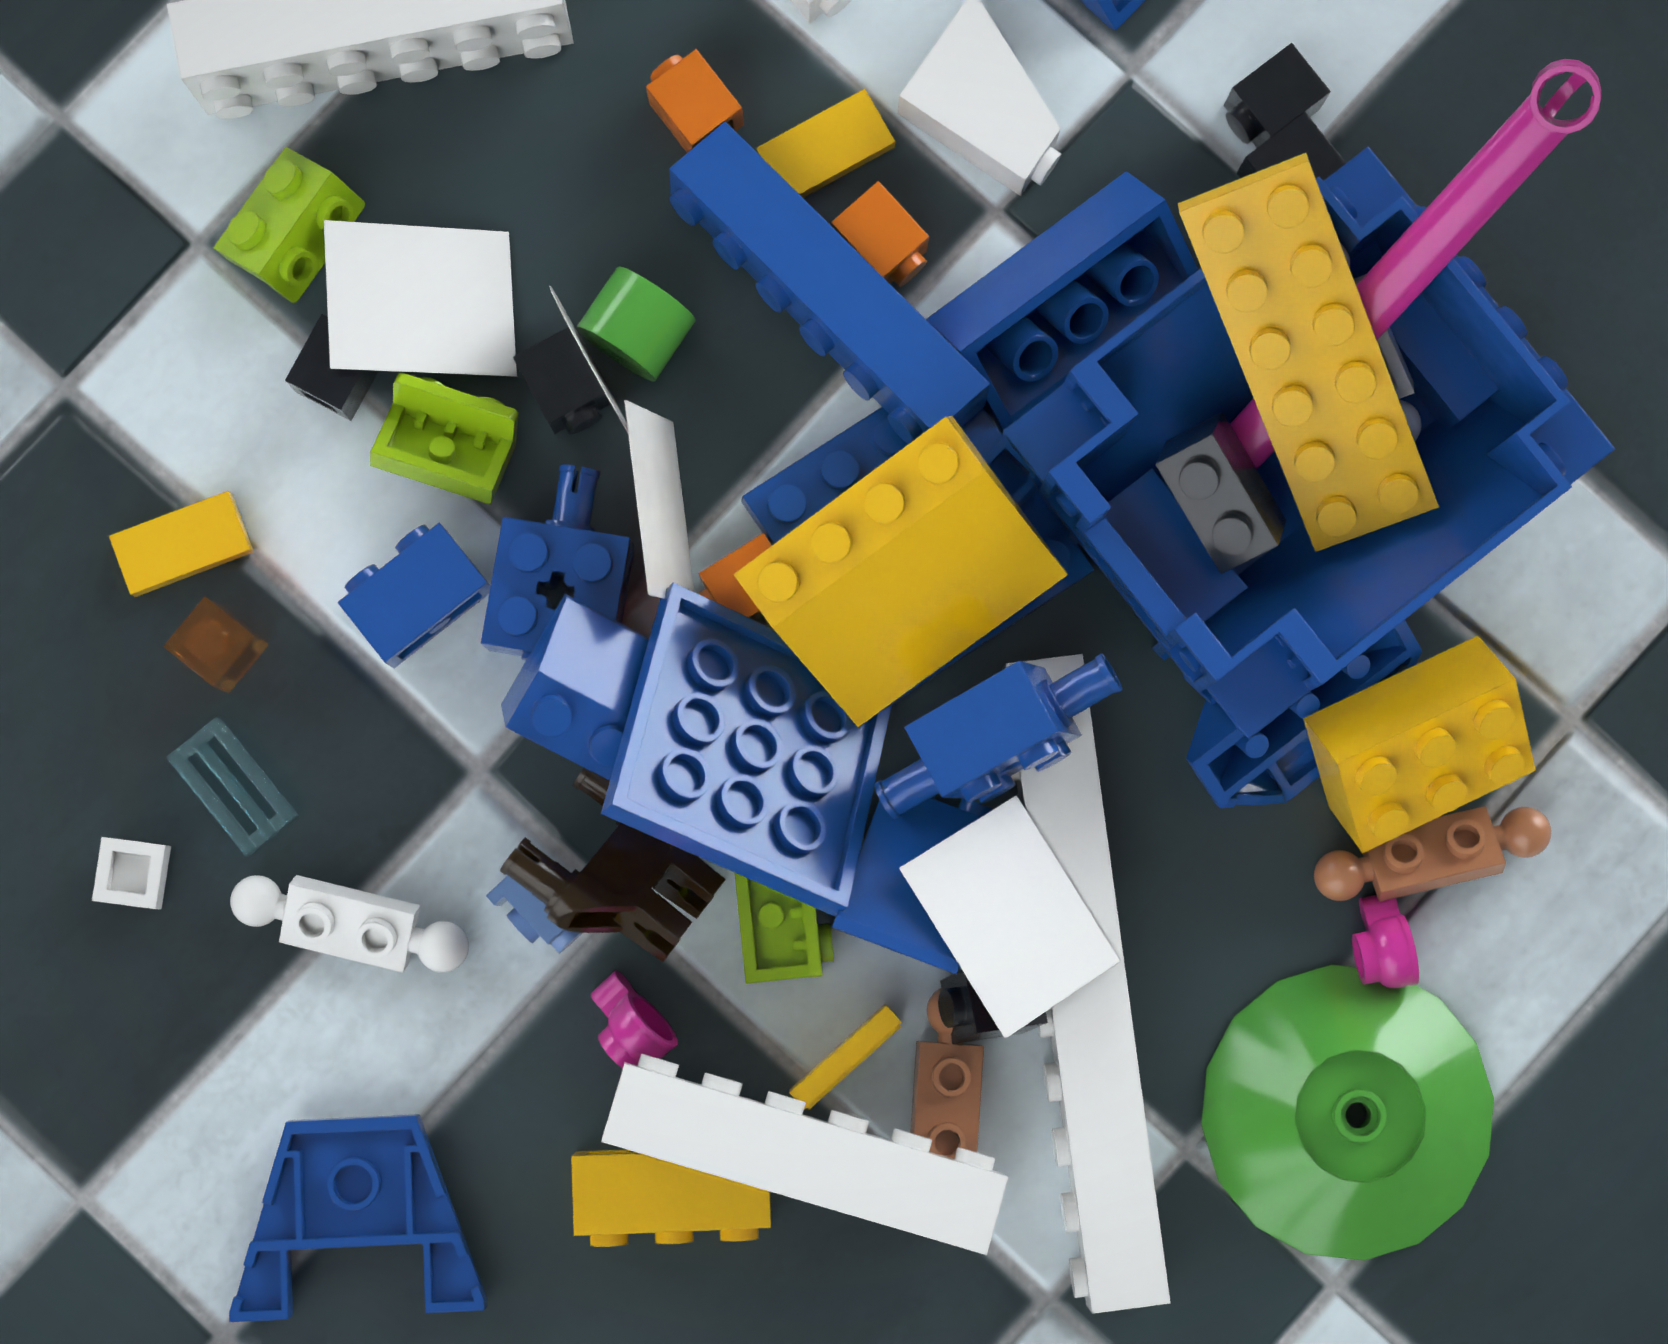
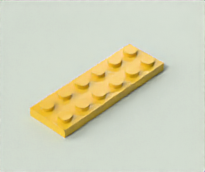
[1178,153,1439,552]

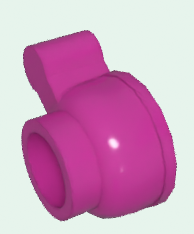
[1352,895,1419,988]
[590,970,678,1069]

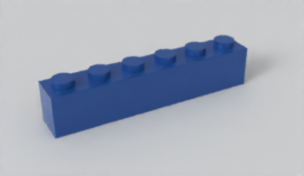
[669,121,990,444]

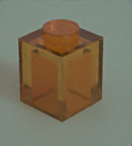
[163,596,269,693]

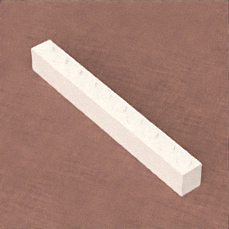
[1002,654,1171,1314]

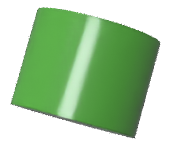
[576,266,696,382]

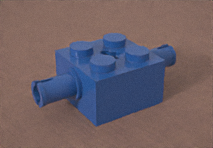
[481,464,635,661]
[874,654,1123,819]

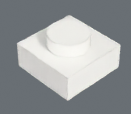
[92,837,171,909]

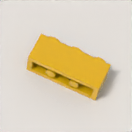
[571,1149,772,1247]

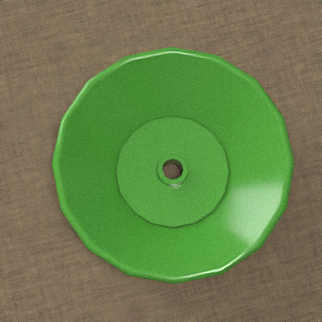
[1201,964,1494,1261]

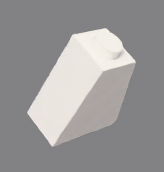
[897,0,1061,196]

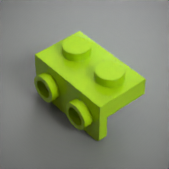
[213,147,365,303]
[370,373,519,505]
[734,872,834,984]

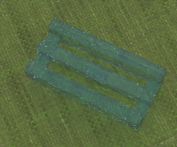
[166,717,299,857]

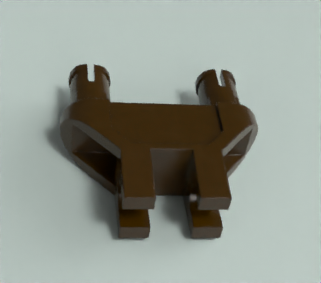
[500,768,726,962]

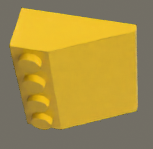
[733,416,1068,727]

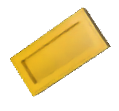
[756,88,896,198]
[109,491,254,597]
[789,1004,902,1110]

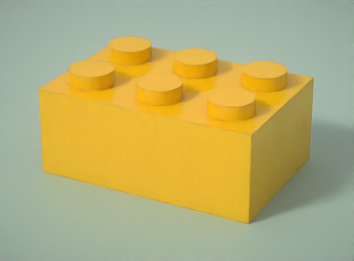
[1303,635,1536,853]

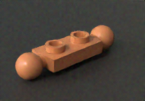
[1314,806,1551,902]
[910,988,984,1159]

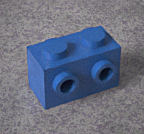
[337,522,491,669]

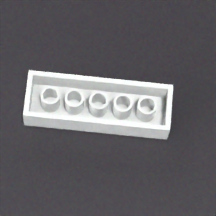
[167,0,574,119]

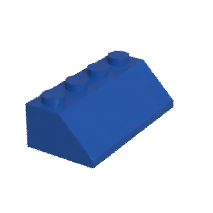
[926,171,1198,433]
[501,594,649,781]

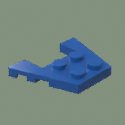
[229,1114,487,1322]

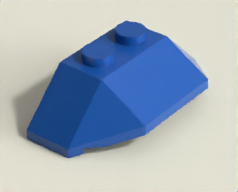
[1186,620,1422,808]

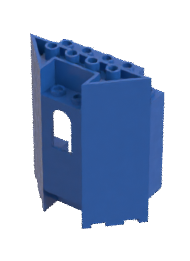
[1003,146,1615,739]

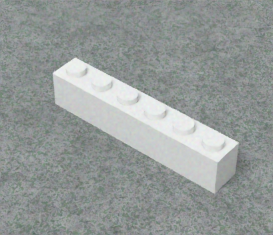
[601,1054,1009,1255]

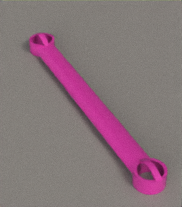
[1230,59,1602,469]

